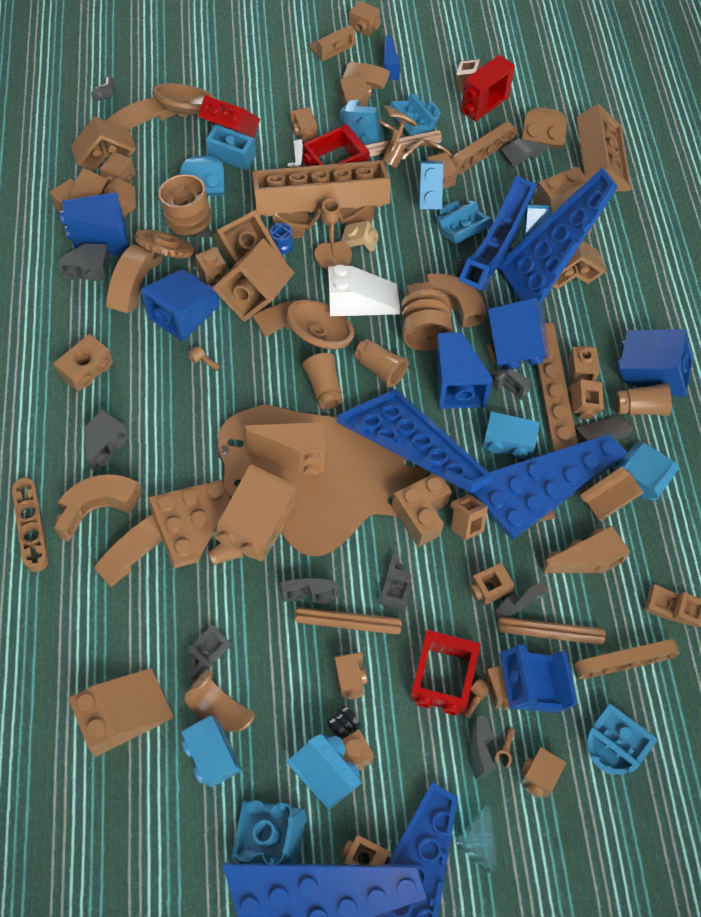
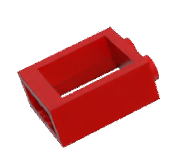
[461,54,515,122]
[198,95,260,138]
[302,124,370,166]
[410,630,481,716]

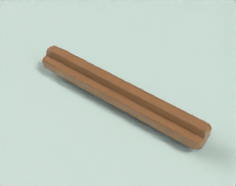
[365,130,442,157]
[295,607,402,635]
[497,616,606,645]

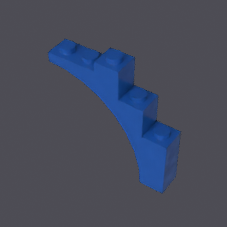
[458,176,537,290]

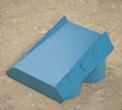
[614,442,679,500]
[285,734,363,810]
[231,800,307,865]

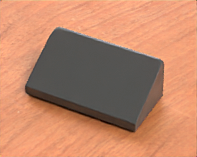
[575,415,633,443]

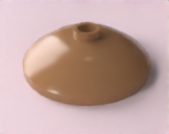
[153,83,216,117]
[286,300,354,350]

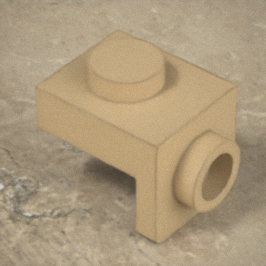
[341,220,378,252]

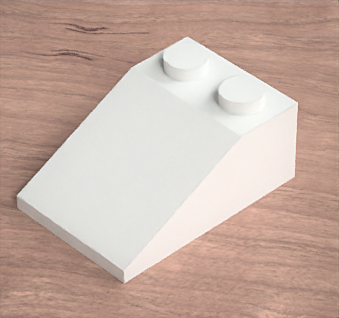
[328,265,400,316]

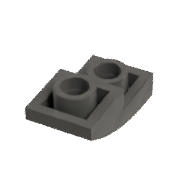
[280,578,338,604]

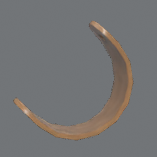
[185,670,255,732]

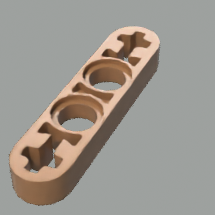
[452,122,517,175]
[12,478,49,572]
[574,639,680,680]

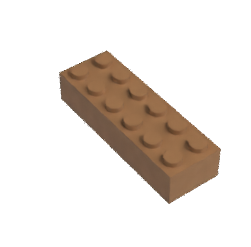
[252,160,390,216]

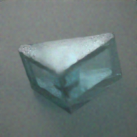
[455,806,497,873]

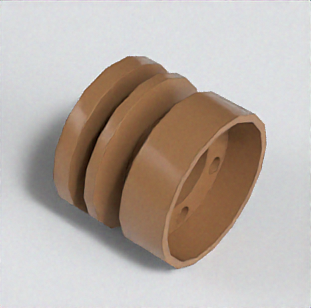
[158,174,212,235]
[401,289,453,351]

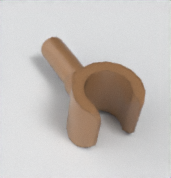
[188,346,221,371]
[464,679,489,719]
[494,729,515,768]

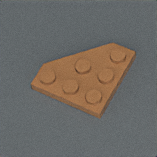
[148,480,230,569]

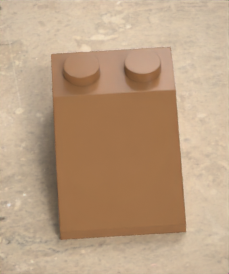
[213,210,286,267]
[246,422,326,475]
[68,668,174,757]

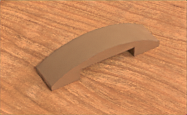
[106,97,176,130]
[94,515,162,587]

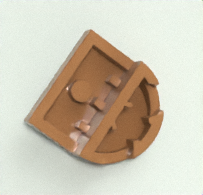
[522,108,567,149]

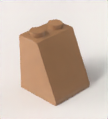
[533,167,592,235]
[212,238,295,322]
[215,464,298,562]

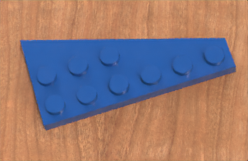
[500,168,618,304]
[337,389,492,493]
[467,434,627,541]
[374,782,458,917]
[222,862,427,917]

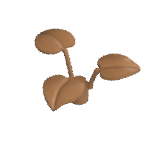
[379,105,453,169]
[272,199,374,270]

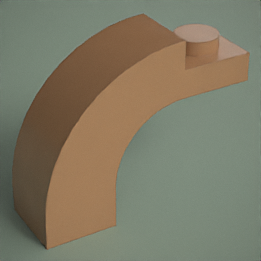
[106,244,162,313]
[406,274,487,328]
[54,475,142,542]

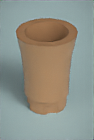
[354,339,409,388]
[302,353,343,409]
[616,382,671,416]

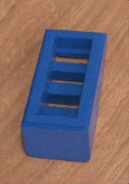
[384,35,400,80]

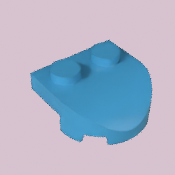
[389,94,440,135]
[339,100,382,145]
[180,156,225,196]
[437,201,492,244]
[587,703,658,775]

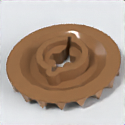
[135,229,194,259]

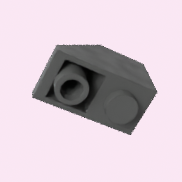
[57,243,111,281]
[85,410,128,472]

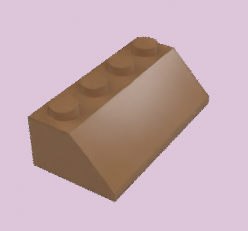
[577,103,632,191]

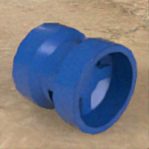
[270,223,293,255]

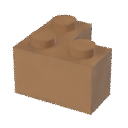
[71,116,136,171]
[553,241,607,289]
[392,474,452,548]

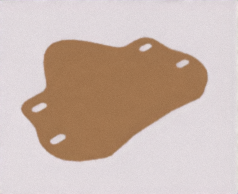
[218,405,428,557]

